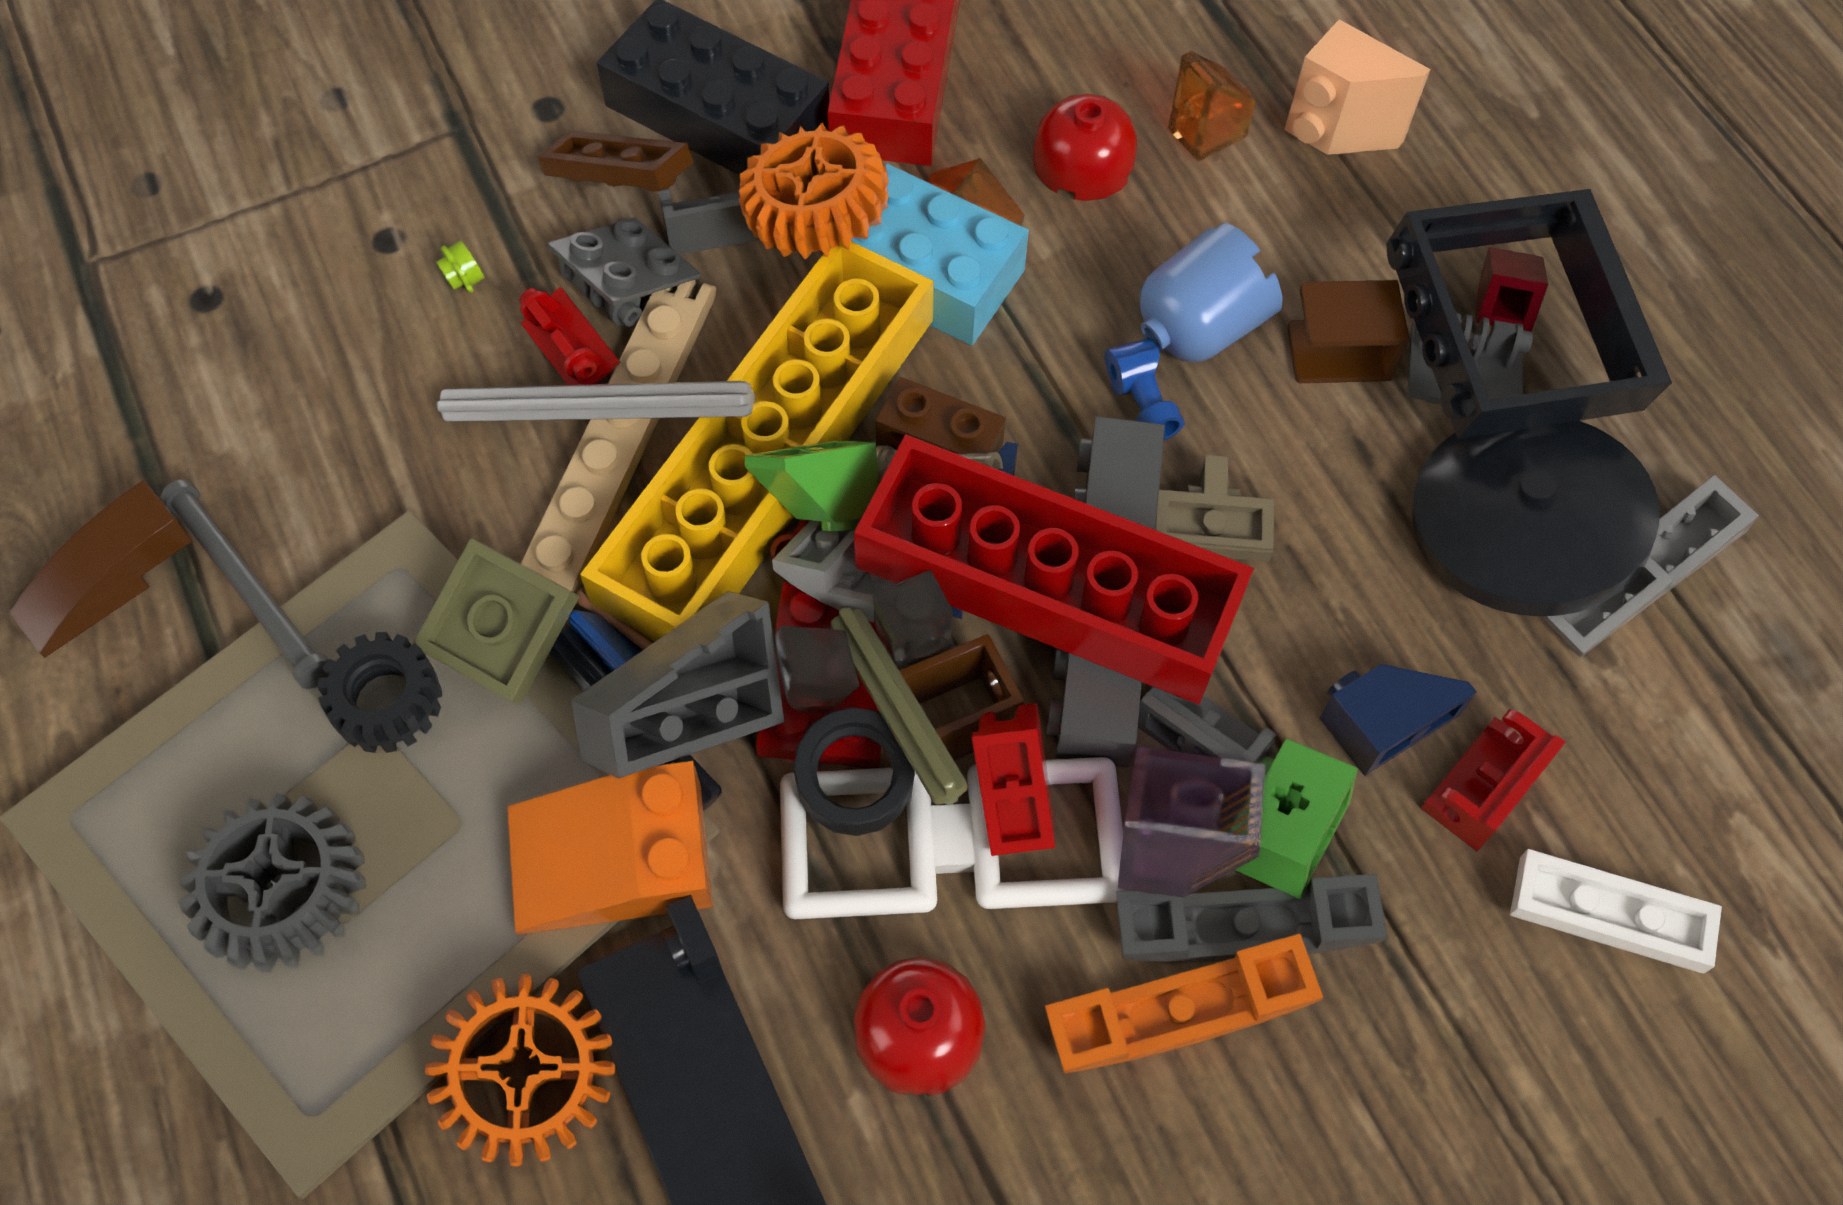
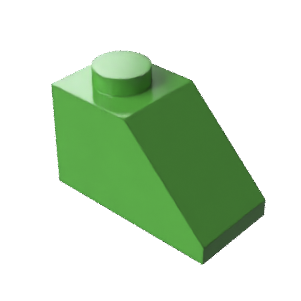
[744,440,879,531]

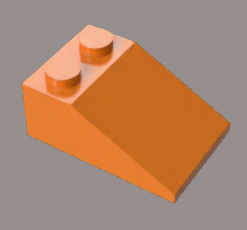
[507,761,713,935]

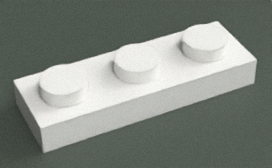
[1510,849,1722,974]

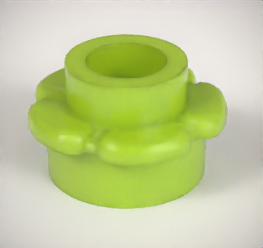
[436,240,485,293]

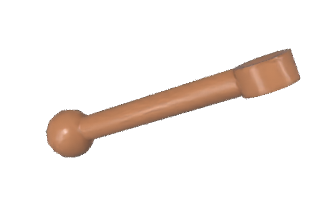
[577,588,653,650]

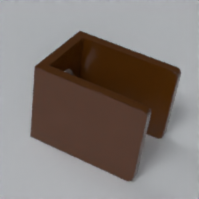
[1287,280,1409,384]
[899,634,1024,761]

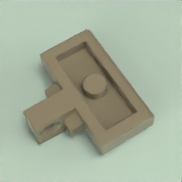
[1155,455,1274,562]

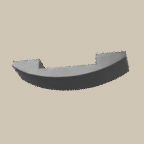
[1115,874,1388,962]

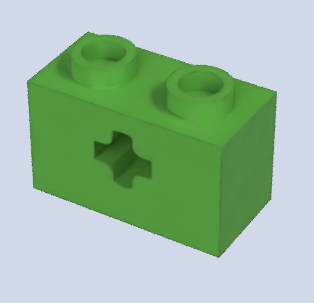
[1225,738,1358,899]

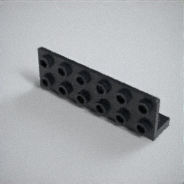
[578,895,826,1205]

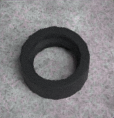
[793,707,915,836]

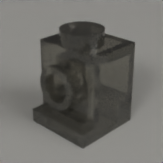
[873,570,955,670]

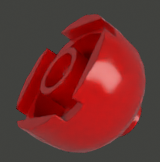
[1032,93,1138,201]
[853,957,986,1096]

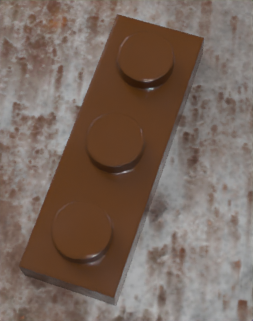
[537,131,694,192]

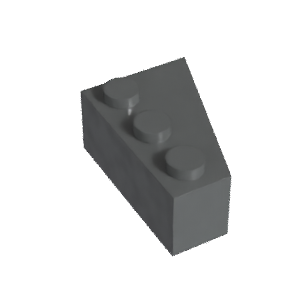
[571,591,784,779]

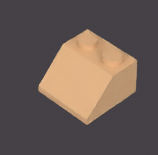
[1284,19,1430,155]

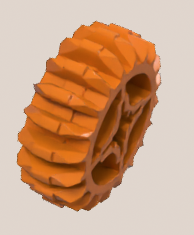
[739,123,889,260]
[425,974,615,1166]

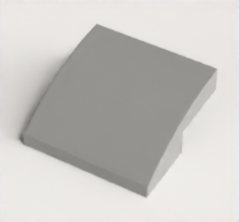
[772,518,912,625]

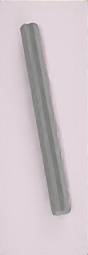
[436,381,755,422]

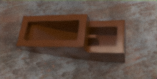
[9,480,193,658]

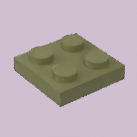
[412,538,580,705]

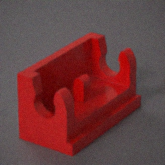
[972,703,1055,856]
[1421,709,1566,852]

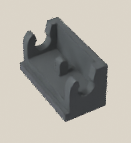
[658,188,759,255]
[1138,687,1277,796]

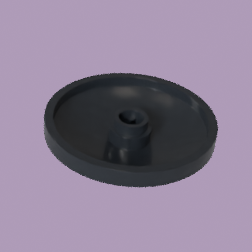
[1412,421,1660,616]

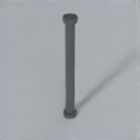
[160,479,328,689]

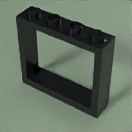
[1386,189,1672,439]

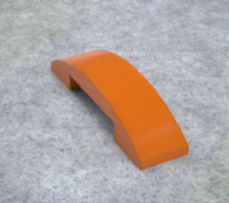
[1045,933,1323,1074]

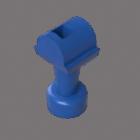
[1105,338,1185,441]

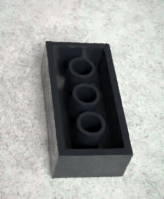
[596,0,830,175]

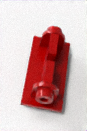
[519,287,621,385]

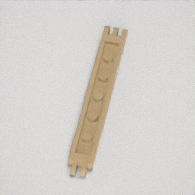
[521,280,716,594]

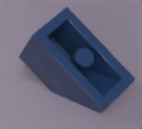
[1319,664,1477,776]

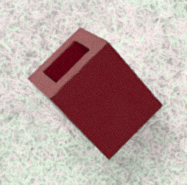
[1476,247,1549,332]

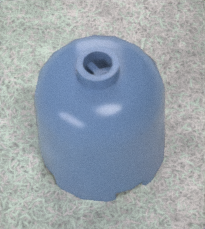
[1139,222,1283,362]

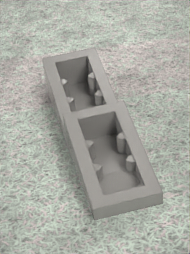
[1540,475,1759,657]

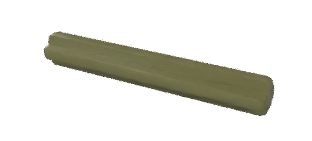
[831,606,967,806]

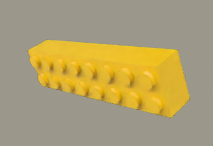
[580,241,934,642]

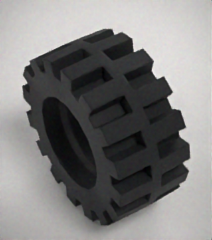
[317,632,442,753]

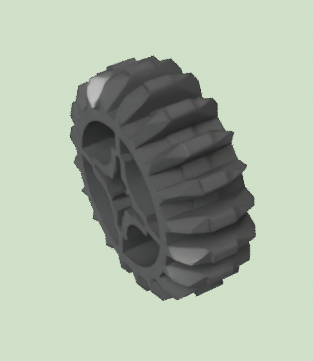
[178,792,367,973]

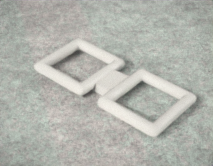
[780,757,1130,919]

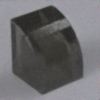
[773,626,859,714]

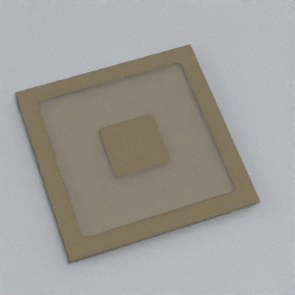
[0,510,720,1200]

